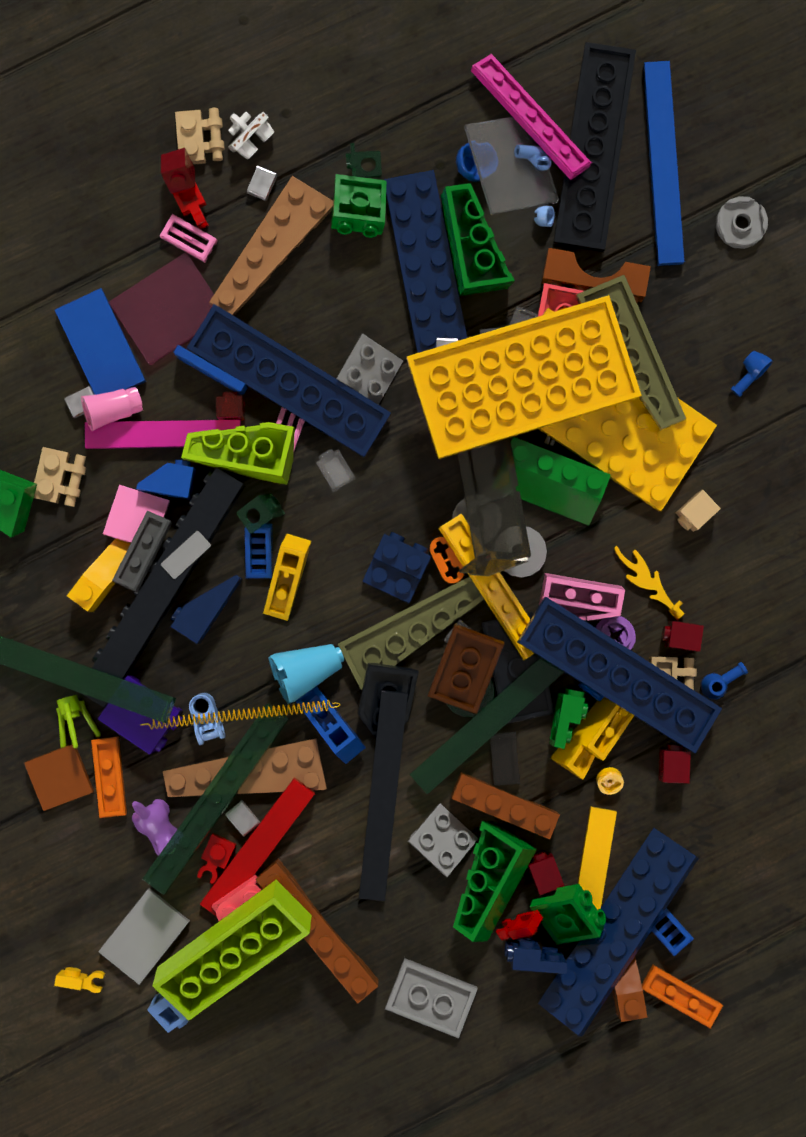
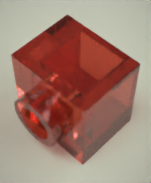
[216,392,245,420]

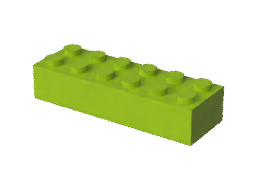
[153,880,312,1020]

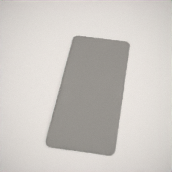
[161,531,211,579]

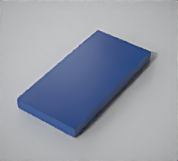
[55,288,147,395]

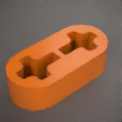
[429,537,464,584]

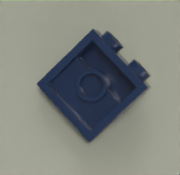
[362,532,431,603]
[505,937,567,974]

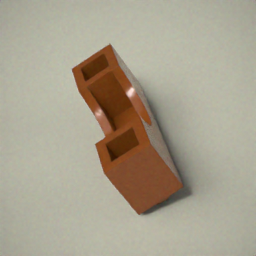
[541,248,651,303]
[451,772,560,839]

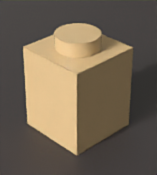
[676,490,721,532]

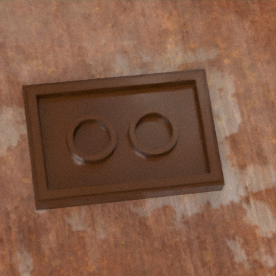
[428,624,504,714]

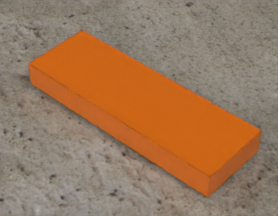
[91,736,127,818]
[642,965,723,1029]

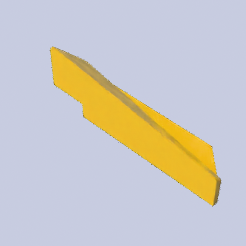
[551,697,634,780]

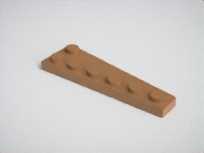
[209,176,333,316]
[163,738,327,797]

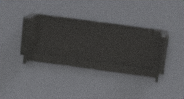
[457,437,531,576]

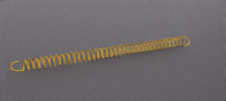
[140,700,341,730]

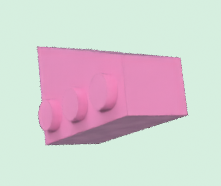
[539,573,625,621]

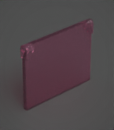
[109,252,214,366]

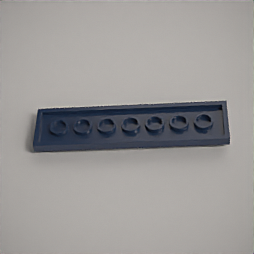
[384,170,467,353]
[187,304,391,457]
[517,597,722,753]
[538,828,699,1037]

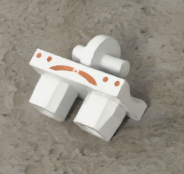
[228,112,274,159]

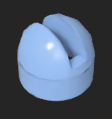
[534,206,555,227]

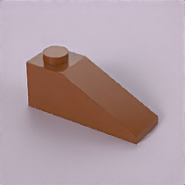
[613,957,648,1022]

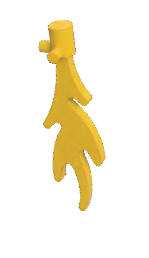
[614,546,685,620]

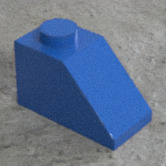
[136,460,197,500]

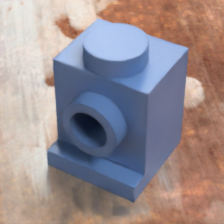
[147,993,189,1033]

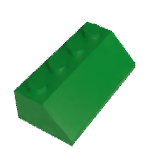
[492,437,611,526]

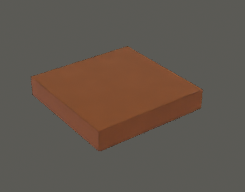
[24,744,94,811]

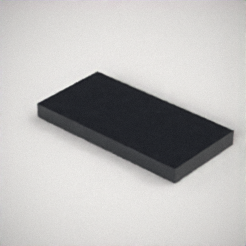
[481,612,555,724]

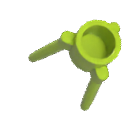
[56,695,101,749]

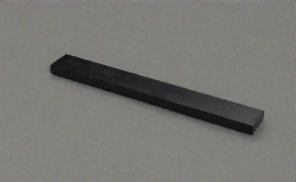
[359,690,408,901]

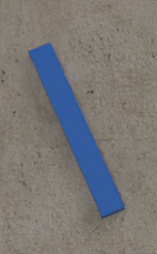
[643,61,684,266]

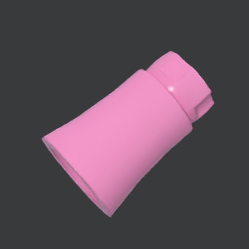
[81,387,143,431]

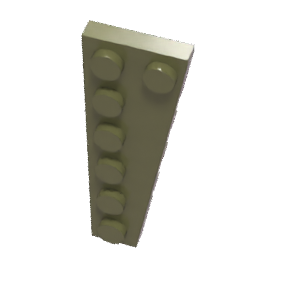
[576,275,686,430]
[338,577,484,690]

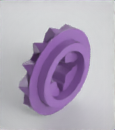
[595,616,636,650]

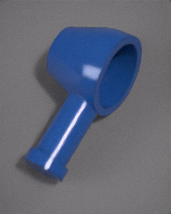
[731,351,773,397]
[700,662,748,699]

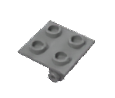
[336,334,403,405]
[408,804,478,877]

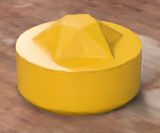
[596,767,624,795]

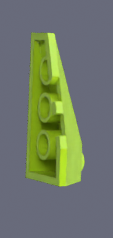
[181,422,295,485]

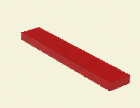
[200,777,315,917]

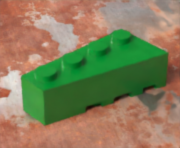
[440,183,515,296]
[0,470,37,538]
[453,821,536,942]

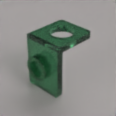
[346,143,382,178]
[237,493,285,533]

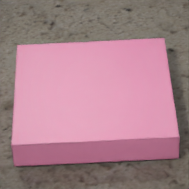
[103,485,170,543]

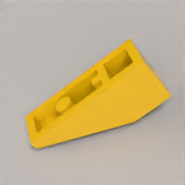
[263,534,311,621]
[67,539,131,612]

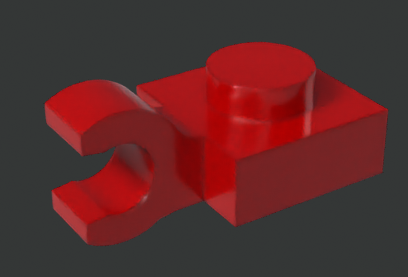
[172,182,209,230]

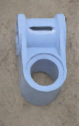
[189,693,226,745]

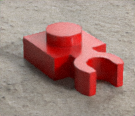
[197,833,236,884]
[496,910,543,940]

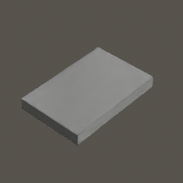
[98,888,190,984]
[385,958,478,1038]

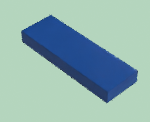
[174,345,248,396]

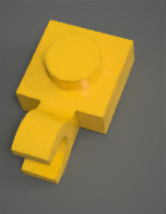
[54,967,105,993]

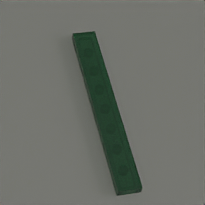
[0,636,176,723]
[410,657,564,794]
[142,704,289,895]

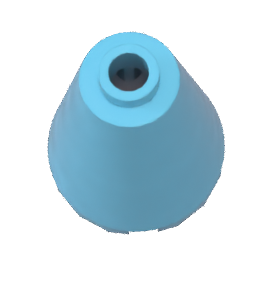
[269,644,344,704]

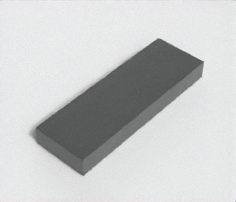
[112,510,172,593]

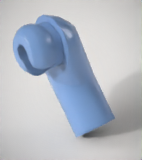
[514,145,552,171]

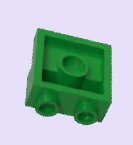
[331,174,387,238]
[549,689,588,749]
[530,884,606,944]

